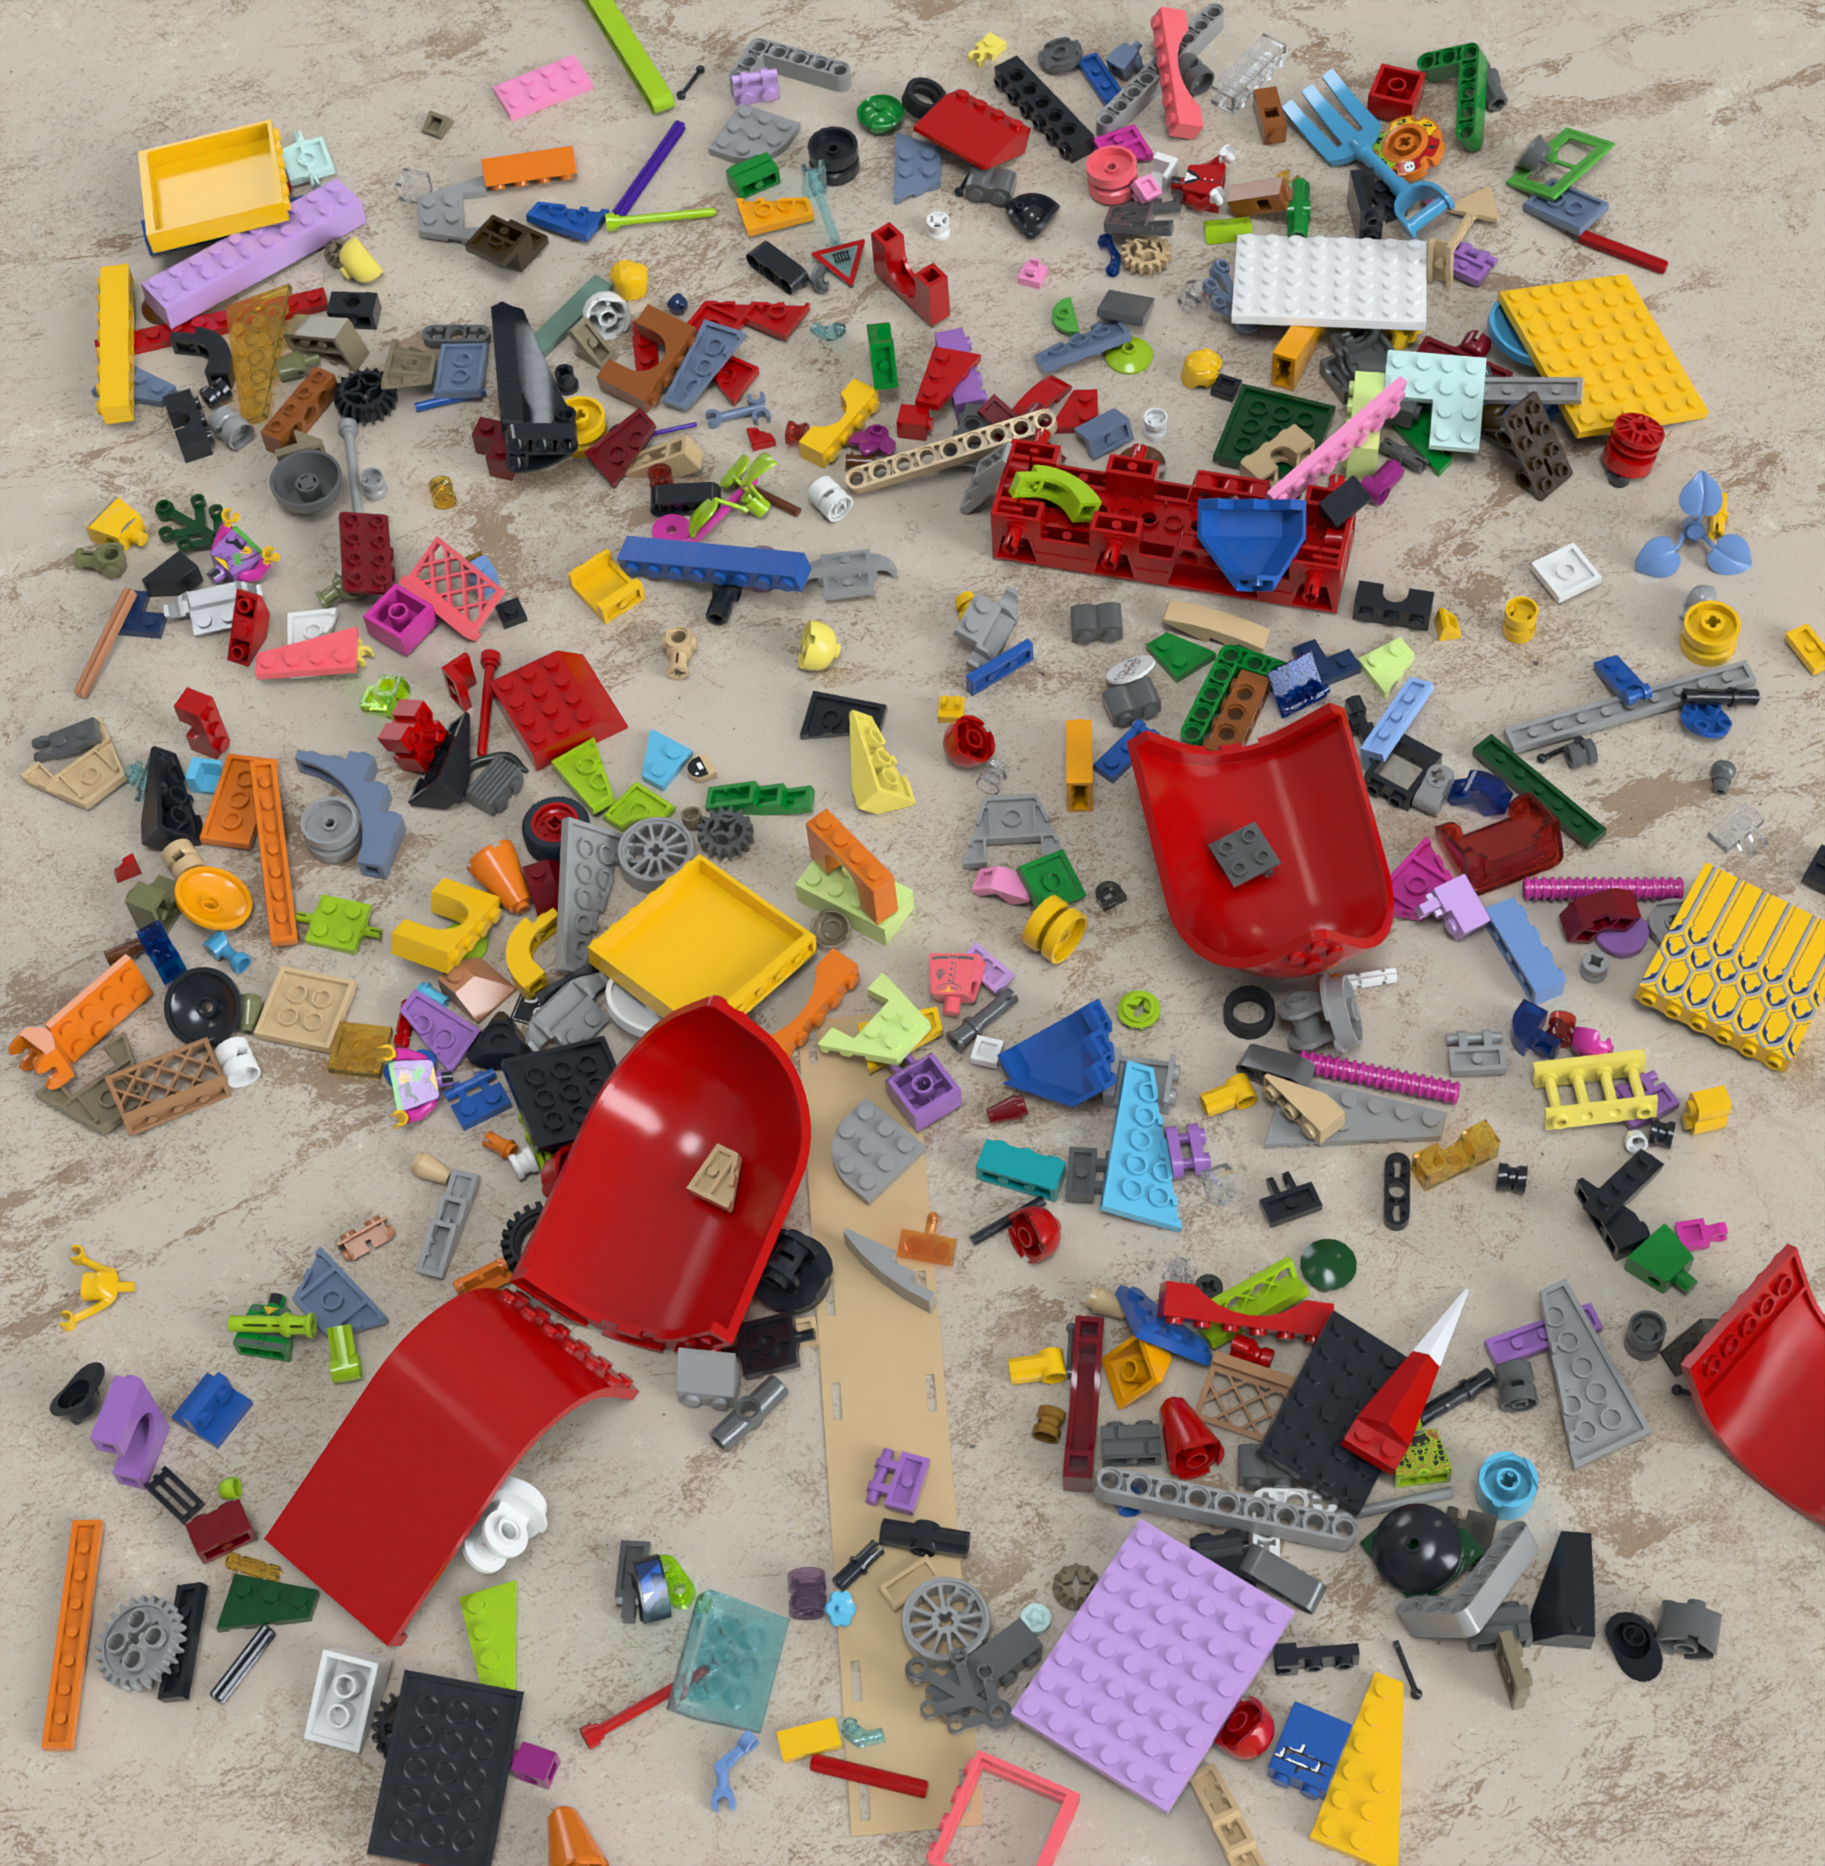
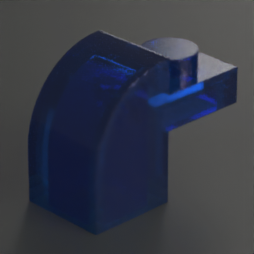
[1446,770,1513,817]
[135,919,187,985]
[1510,999,1562,1060]

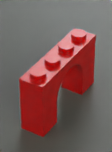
[871,222,950,327]

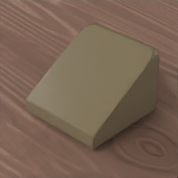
[422,110,454,139]

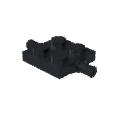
[721,1311,816,1380]

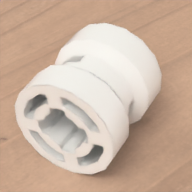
[1143,408,1168,442]

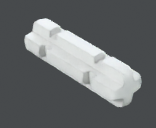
[1346,967,1398,989]

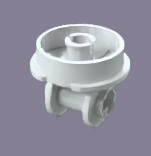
[462,1476,547,1574]

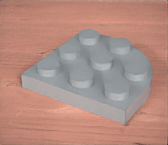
[708,103,801,164]
[831,1098,926,1206]

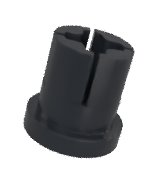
[554,364,579,396]

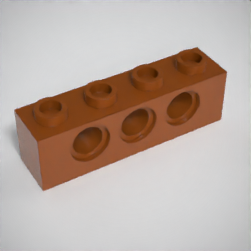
[260,366,337,454]
[1203,669,1271,751]

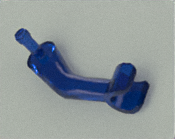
[1097,233,1121,277]

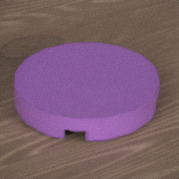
[1595,916,1649,958]

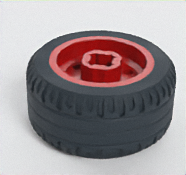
[522,796,591,862]

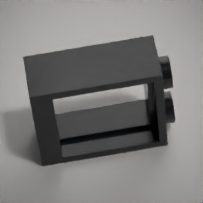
[1364,734,1443,812]

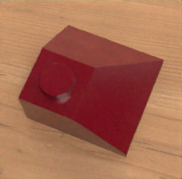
[522,859,560,917]

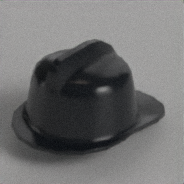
[49,1362,105,1425]
[1605,1612,1663,1682]

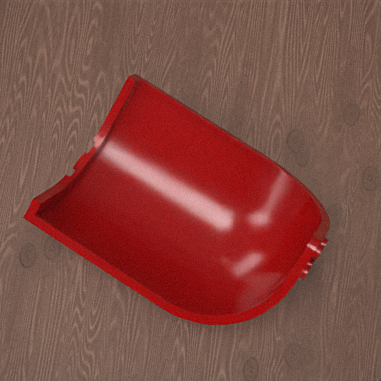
[1127,702,1394,979]
[509,995,811,1354]

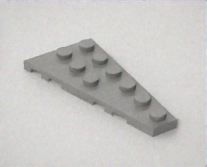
[555,817,623,974]
[1265,1080,1447,1149]
[1539,1279,1652,1471]

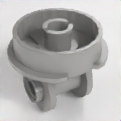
[1277,973,1363,1055]

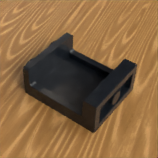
[1347,167,1384,240]
[1189,1529,1258,1589]

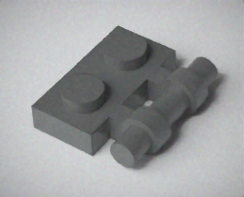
[1065,1147,1109,1203]

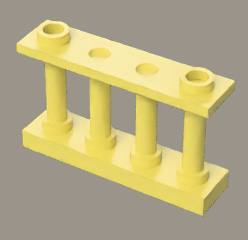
[1532,1049,1658,1130]

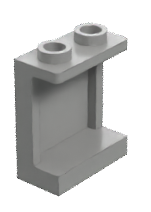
[1103,1047,1180,1115]

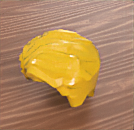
[609,259,648,301]
[1180,348,1223,389]

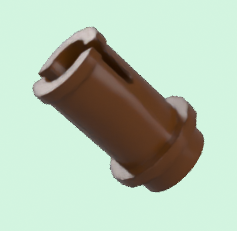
[845,452,875,469]

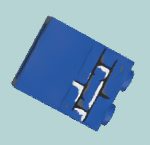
[1267,1701,1352,1800]

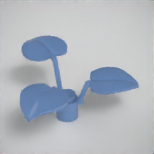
[1635,470,1752,578]

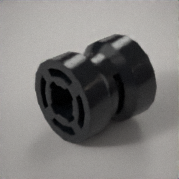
[199,377,233,410]
[1496,1162,1528,1194]

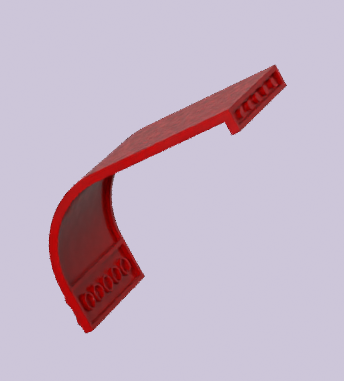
[1680,1243,1825,1527]
[264,1288,639,1646]

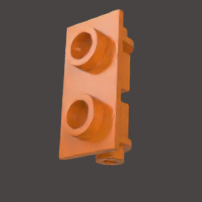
[452,1257,512,1295]

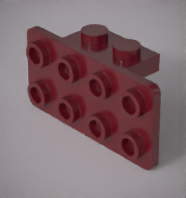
[339,512,395,595]

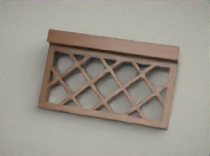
[104,1037,232,1137]
[1195,1350,1296,1442]

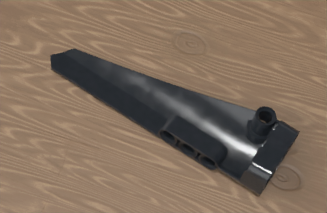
[491,301,578,473]

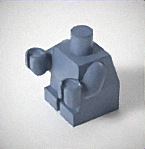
[1106,40,1145,82]

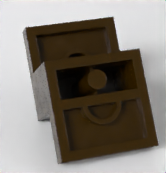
[465,214,549,273]

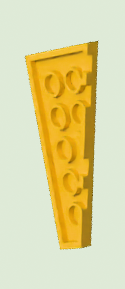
[1309,1671,1404,1866]

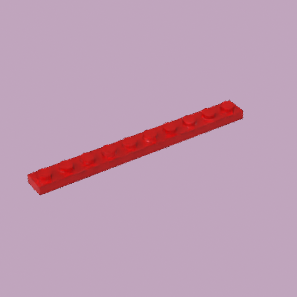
[94,287,328,363]

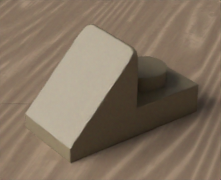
[567,317,616,369]
[274,430,326,462]

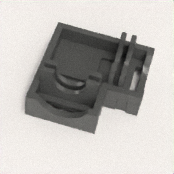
[1319,328,1396,405]

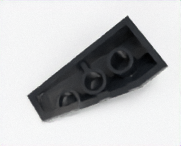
[408,711,470,810]

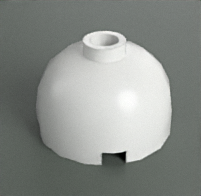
[583,291,631,340]

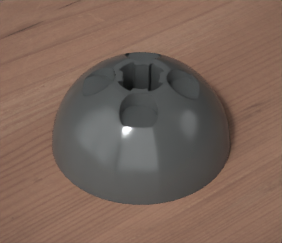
[270,450,342,514]

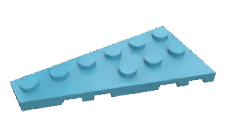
[1099,1060,1182,1233]

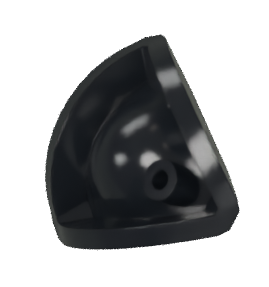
[1005,193,1060,239]
[467,1011,531,1070]

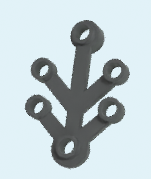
[905,1647,1012,1735]

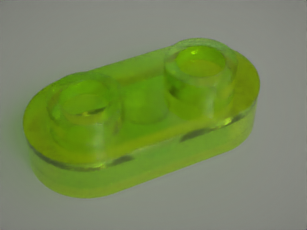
[659,1554,696,1609]

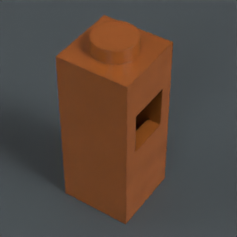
[1253,86,1287,145]
[1227,177,1292,218]

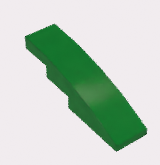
[705,780,815,816]

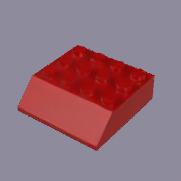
[489,650,628,771]

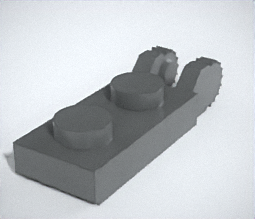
[31,717,101,763]

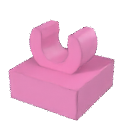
[1130,174,1163,204]
[1018,257,1048,289]

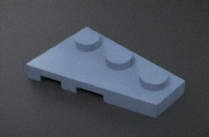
[91,366,178,408]

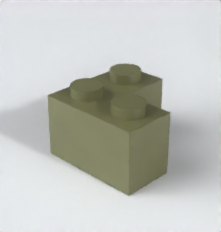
[125,875,182,939]

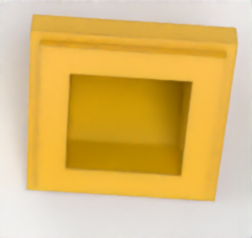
[1434,607,1461,641]

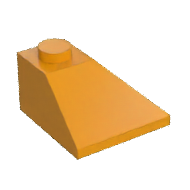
[1102,1335,1172,1410]

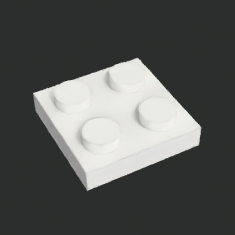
[1530,543,1602,604]

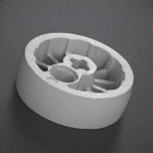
[617,817,697,894]
[901,1577,991,1670]

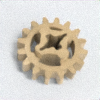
[1121,234,1172,276]

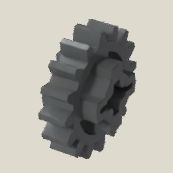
[697,806,754,860]

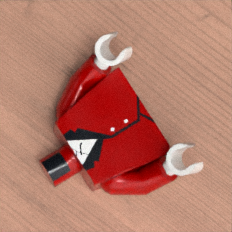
[1170,144,1235,214]

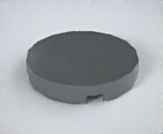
[1038,37,1083,73]

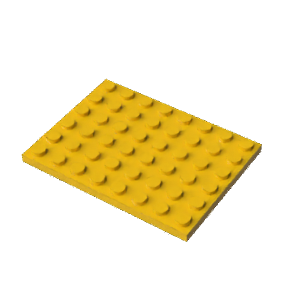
[1497,274,1709,438]

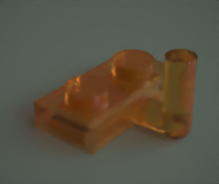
[897,1212,958,1267]

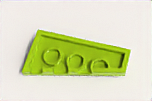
[459,1580,518,1690]

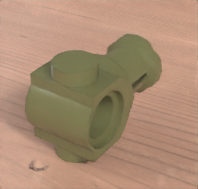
[74,542,127,578]
[315,567,365,609]

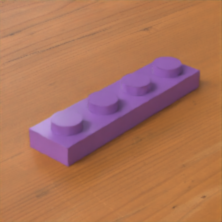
[1484,1302,1603,1367]

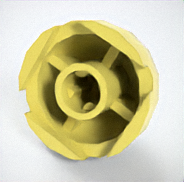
[339,236,384,283]
[798,619,841,671]

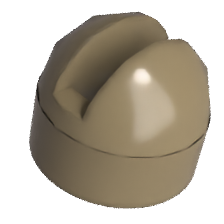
[681,806,702,829]

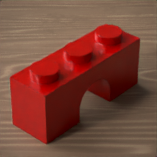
[173,687,230,760]

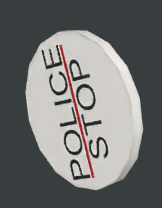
[1106,655,1155,685]

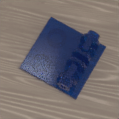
[1267,651,1330,719]

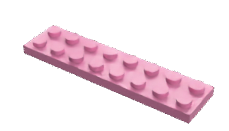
[1265,376,1407,500]

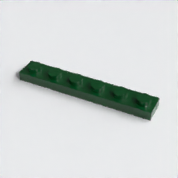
[1472,734,1607,850]

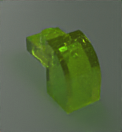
[359,675,411,719]

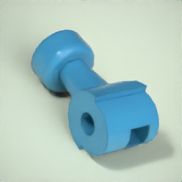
[202,930,251,974]

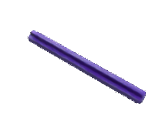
[612,120,686,217]

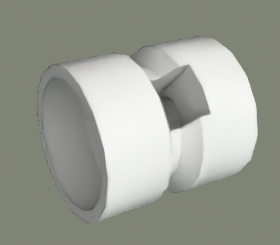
[807,476,853,522]
[214,1037,261,1088]

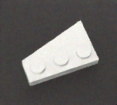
[287,608,339,679]

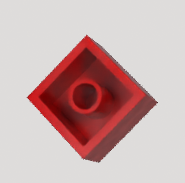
[1367,63,1426,121]

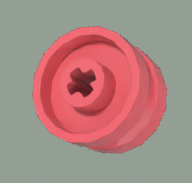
[1086,145,1138,205]

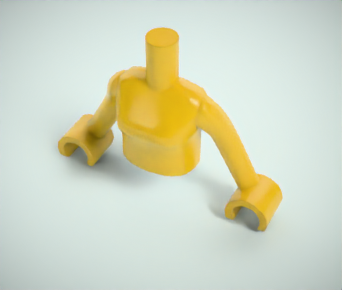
[59,1244,136,1332]

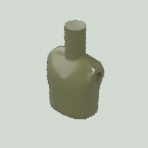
[274,351,320,381]

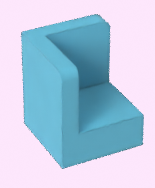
[185,757,224,795]

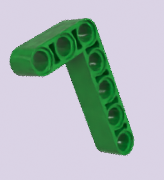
[1417,42,1488,152]
[1180,644,1290,746]

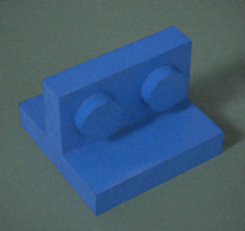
[171,1372,253,1449]

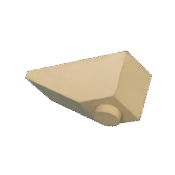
[625,435,703,477]

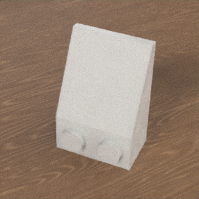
[304,1646,391,1753]

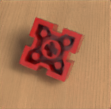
[377,699,449,772]

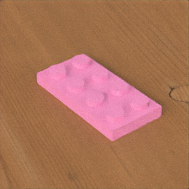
[493,55,593,121]

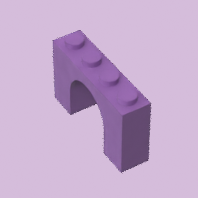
[89,1375,170,1490]

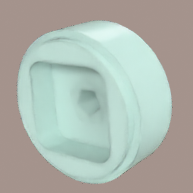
[1021,1603,1051,1635]

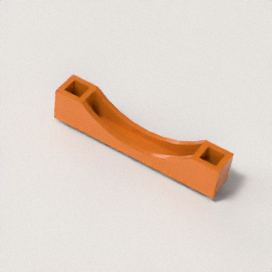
[771,948,860,1059]

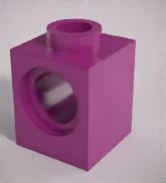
[510,1741,560,1790]

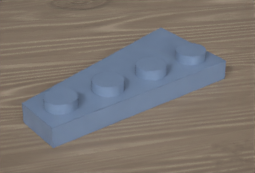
[663,320,747,412]

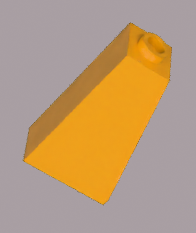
[1271,326,1326,392]
[1066,719,1093,812]

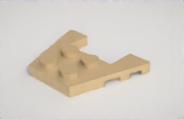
[20,716,128,810]

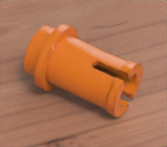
[482,1131,519,1160]

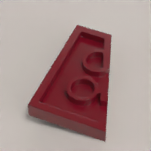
[584,407,657,489]

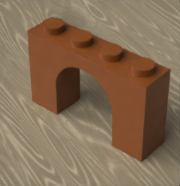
[596,304,697,413]

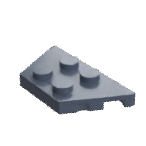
[894,133,941,205]
[292,1246,388,1339]

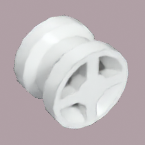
[926,211,950,241]
[507,1146,539,1181]

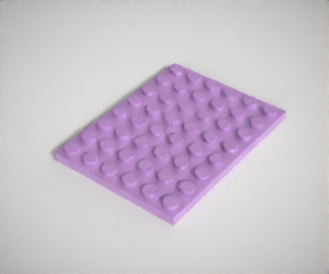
[1010,1519,1295,1815]

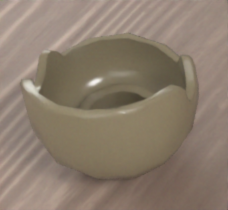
[810,910,851,950]

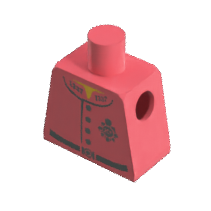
[929,953,986,1017]

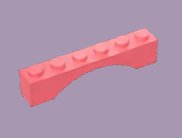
[1150,7,1204,140]

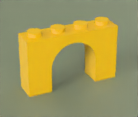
[391,877,502,974]

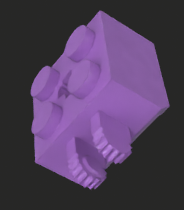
[885,1053,962,1133]

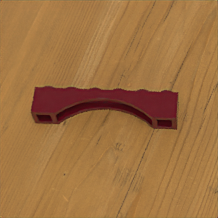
[1063,1315,1104,1492]

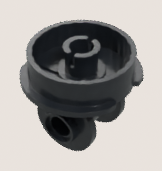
[754,1228,834,1315]

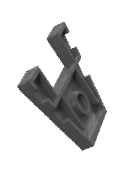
[1104,195,1182,236]

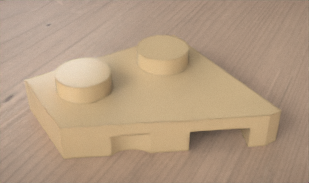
[687,1143,742,1213]

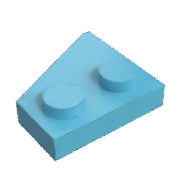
[641,729,693,792]

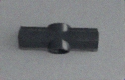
[706,583,742,626]
[879,1518,971,1559]

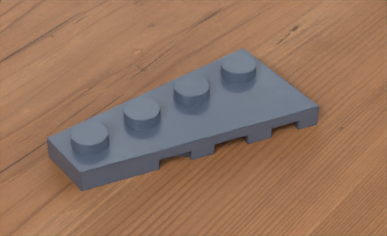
[1034,320,1132,373]

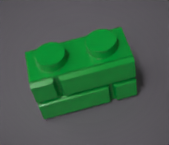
[726,152,781,199]

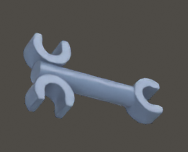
[705,391,771,429]

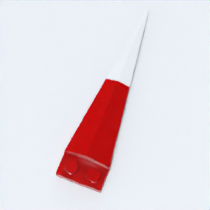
[1341,1288,1469,1476]

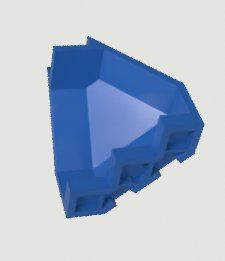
[1197,498,1306,592]
[997,998,1116,1107]

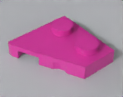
[1094,124,1153,161]

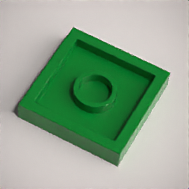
[1016,849,1086,909]

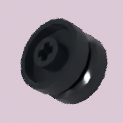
[807,126,860,186]

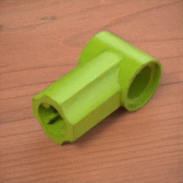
[327,1324,363,1384]

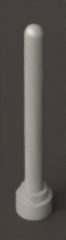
[337,418,363,513]

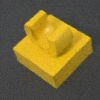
[937,695,965,723]

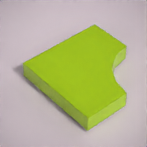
[602,781,676,833]

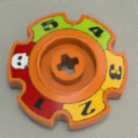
[1372,115,1445,182]

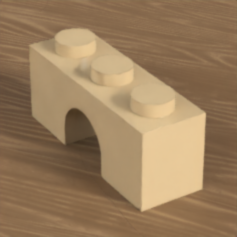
[1239,424,1315,487]

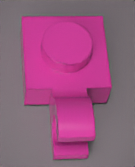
[1674,1218,1728,1251]

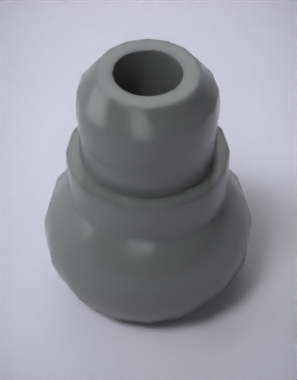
[1711,760,1736,795]

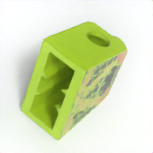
[1394,1419,1452,1489]

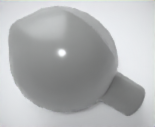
[1679,585,1717,621]

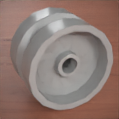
[300,796,362,864]

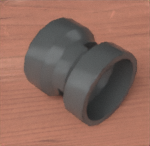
[1563,738,1598,770]

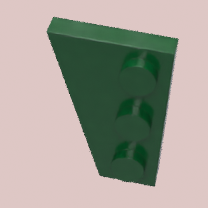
[216,1574,320,1633]

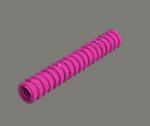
[1523,877,1684,901]
[1299,1050,1461,1106]

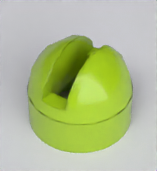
[218,1476,242,1501]

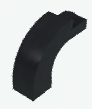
[169,327,237,389]

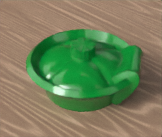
[857,94,904,134]

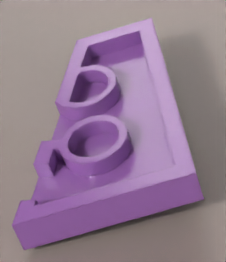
[400,989,482,1074]

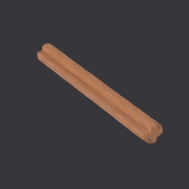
[73,588,137,699]

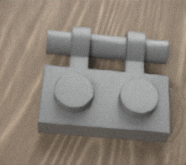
[1446,1029,1507,1077]

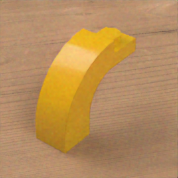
[506,908,558,1001]

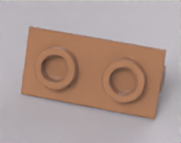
[337,1215,396,1261]

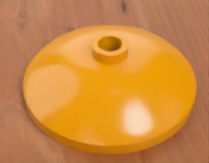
[174,866,252,930]

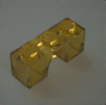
[1411,1119,1501,1192]

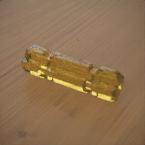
[225,1552,282,1582]

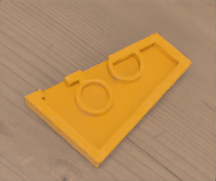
[735,197,815,237]

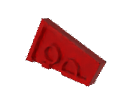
[915,346,981,411]

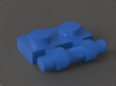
[443,1068,513,1131]

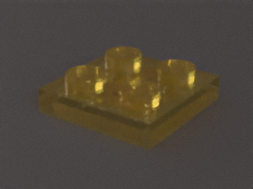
[327,1021,394,1079]

